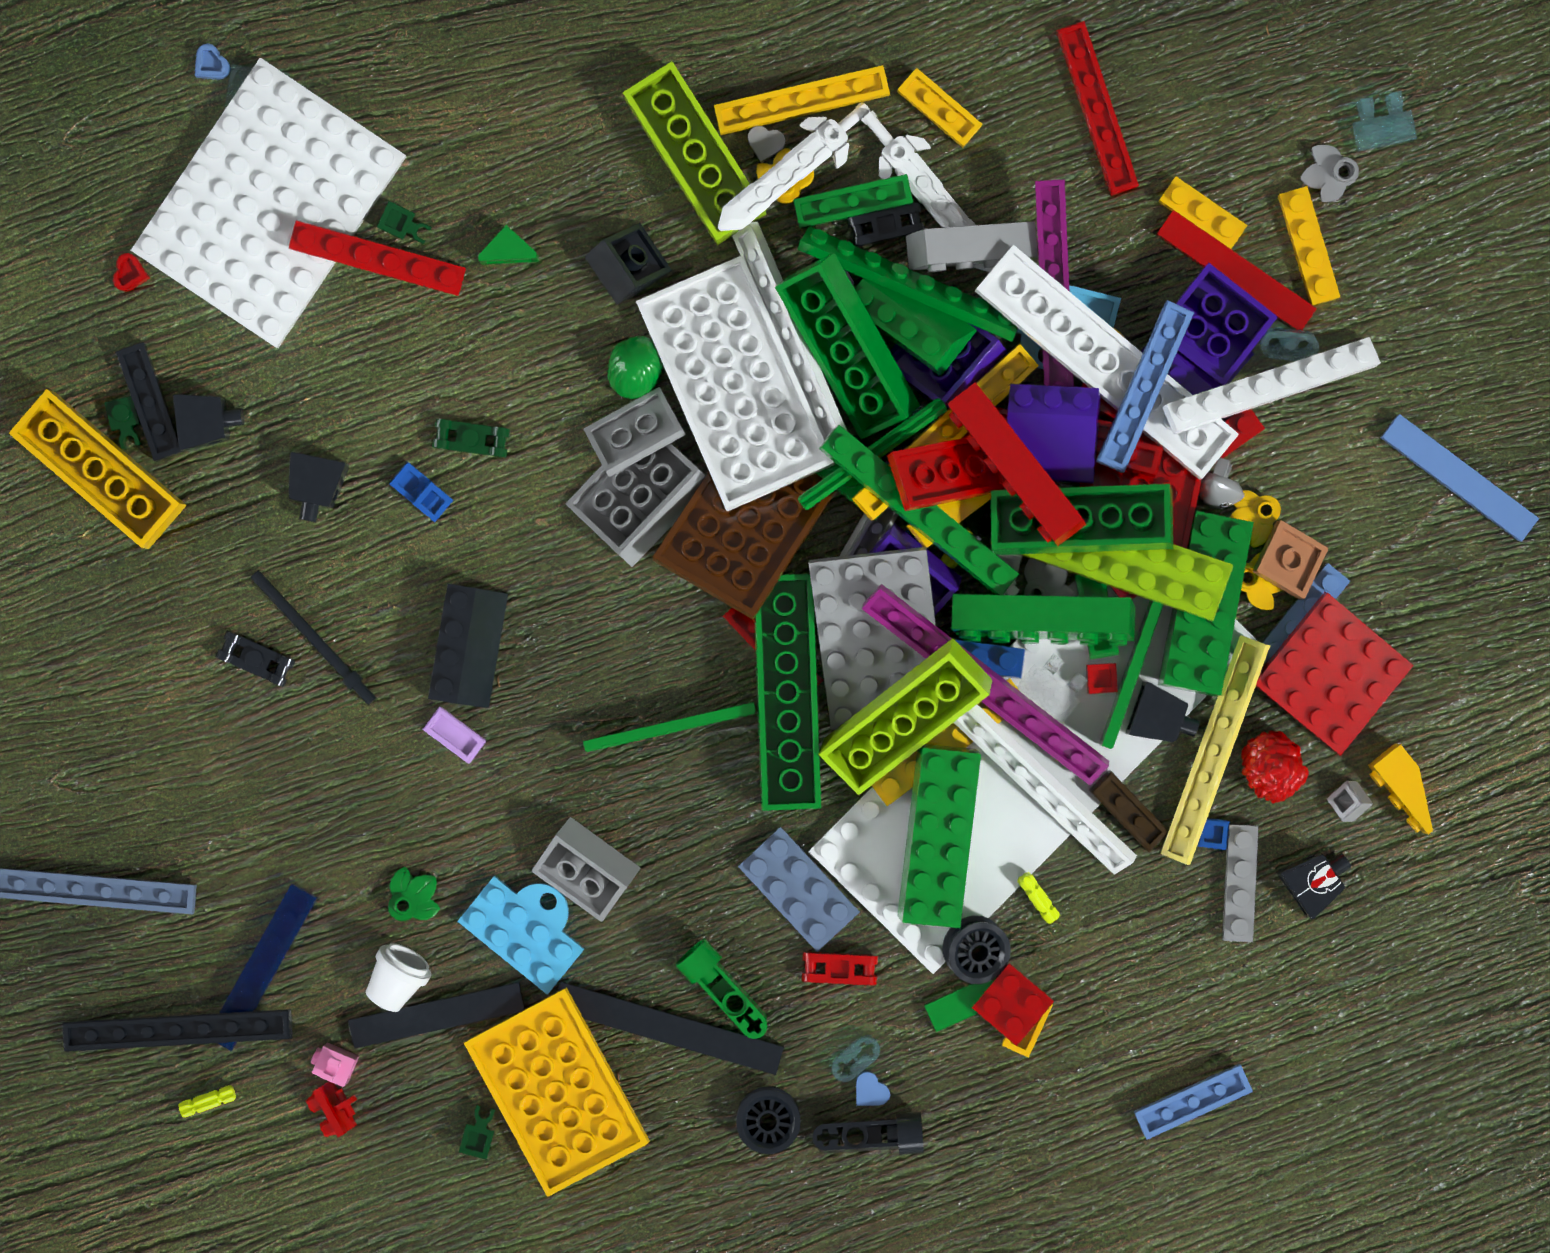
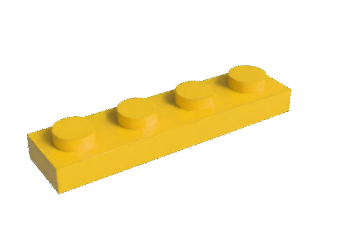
[1278,186,1340,306]

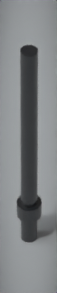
[251,570,376,706]

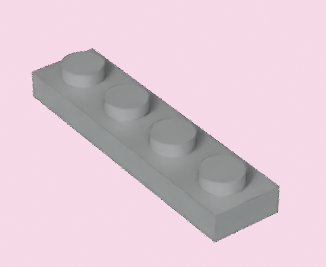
[1222,824,1258,942]

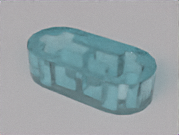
[832,1035,880,1082]

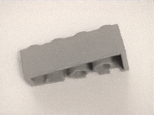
[906,221,1038,272]

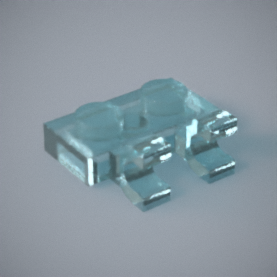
[1352,91,1417,152]

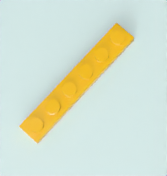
[714,65,890,135]
[871,678,1019,806]

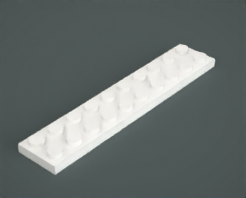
[975,245,1239,480]

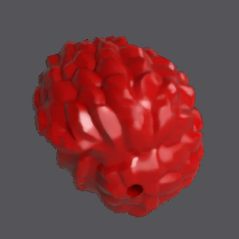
[1241,730,1309,804]

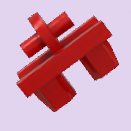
[306,1081,358,1138]

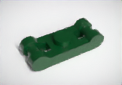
[432,419,510,458]

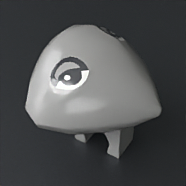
[1198,458,1245,509]

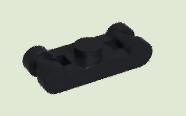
[847,203,926,247]
[215,630,295,687]

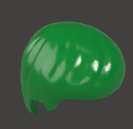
[607,335,664,399]

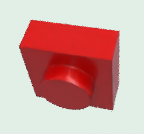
[1086,663,1118,694]

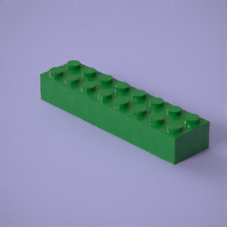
[754,574,821,811]

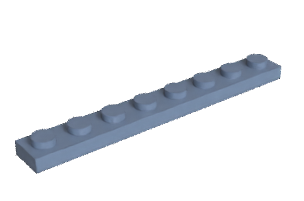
[0,868,197,914]

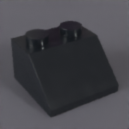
[585,223,672,305]

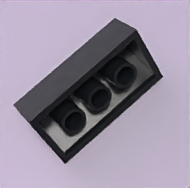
[428,583,508,708]

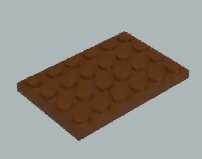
[653,472,836,619]

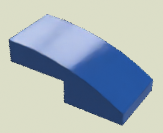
[389,461,453,522]

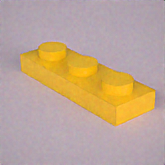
[897,68,983,148]
[1158,176,1248,249]

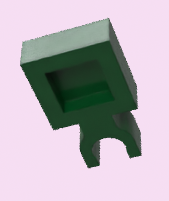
[377,201,432,244]
[104,396,142,450]
[458,1105,495,1160]

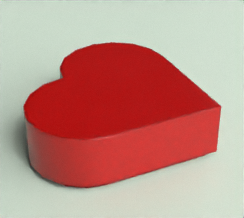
[113,253,150,292]

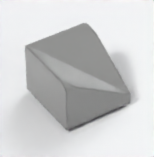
[1327,781,1373,822]

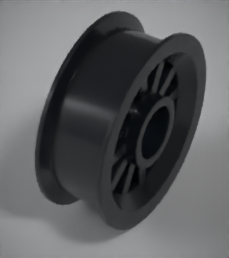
[942,915,1011,984]
[736,1087,800,1154]

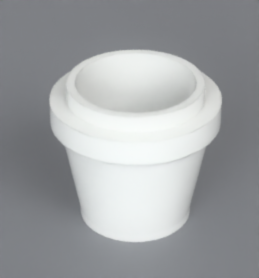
[366,944,431,1012]

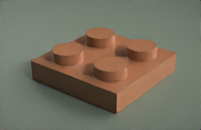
[1252,520,1329,600]

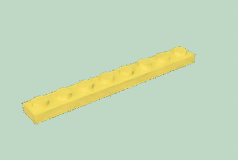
[1160,635,1270,865]

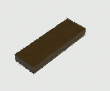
[1089,770,1168,852]

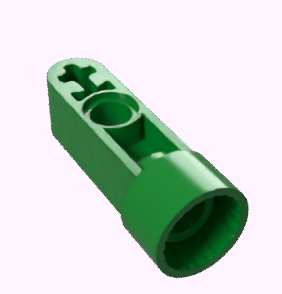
[675,938,767,1039]

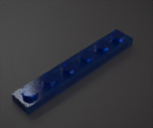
[218,883,319,1051]

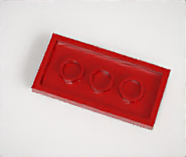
[887,438,1006,511]

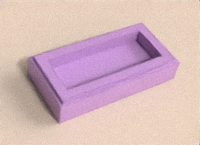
[422,706,487,764]

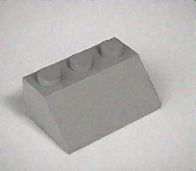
[532,817,641,922]

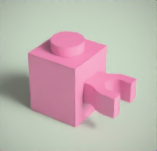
[311,1043,359,1087]

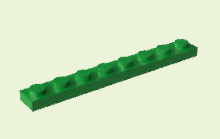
[797,226,1018,342]
[819,425,1019,595]

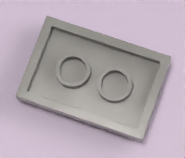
[584,387,686,477]

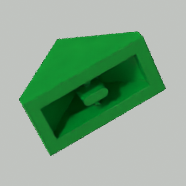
[478,225,539,265]

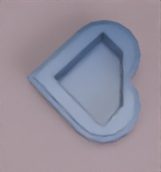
[195,44,231,80]
[856,1071,890,1106]

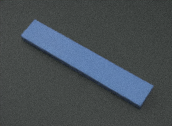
[1096,300,1194,473]
[1380,414,1539,542]

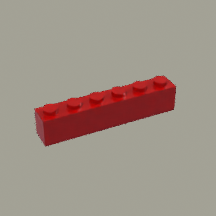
[947,382,1086,546]

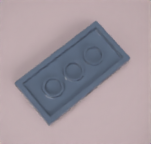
[738,826,860,952]

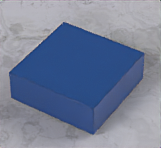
[1197,818,1230,850]

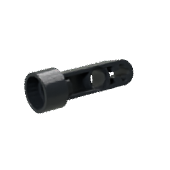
[813,1112,924,1155]

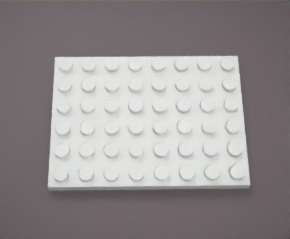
[131,58,406,348]

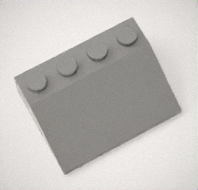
[565,443,706,567]

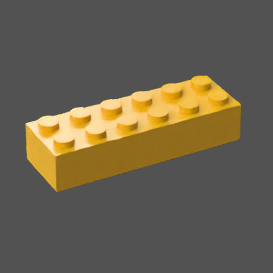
[9,389,187,549]

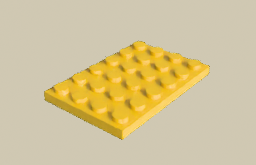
[464,987,650,1197]

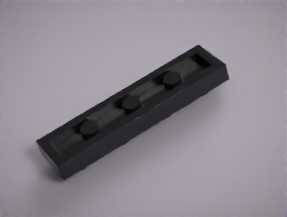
[116,342,184,462]

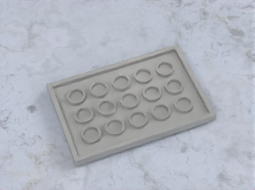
[809,547,936,730]

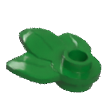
[388,867,440,921]

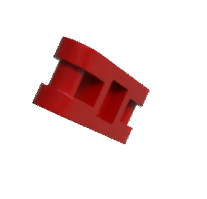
[801,951,878,985]

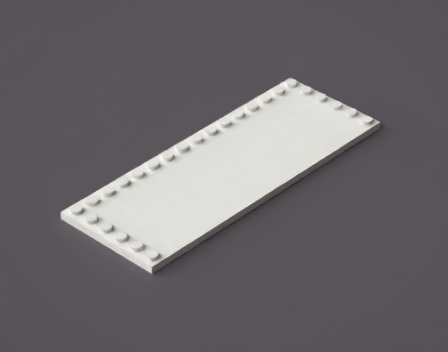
[809,580,1257,974]

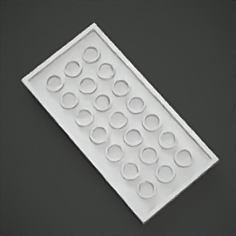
[636,255,835,511]

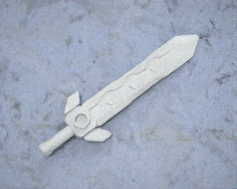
[718,103,870,231]
[861,110,994,272]

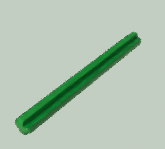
[798,398,947,510]

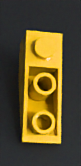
[1368,743,1433,835]

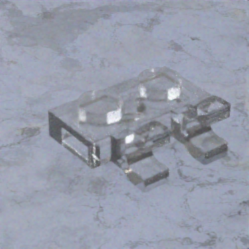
[1016,654,1088,724]

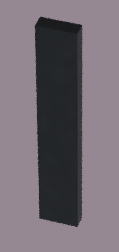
[348,982,525,1049]

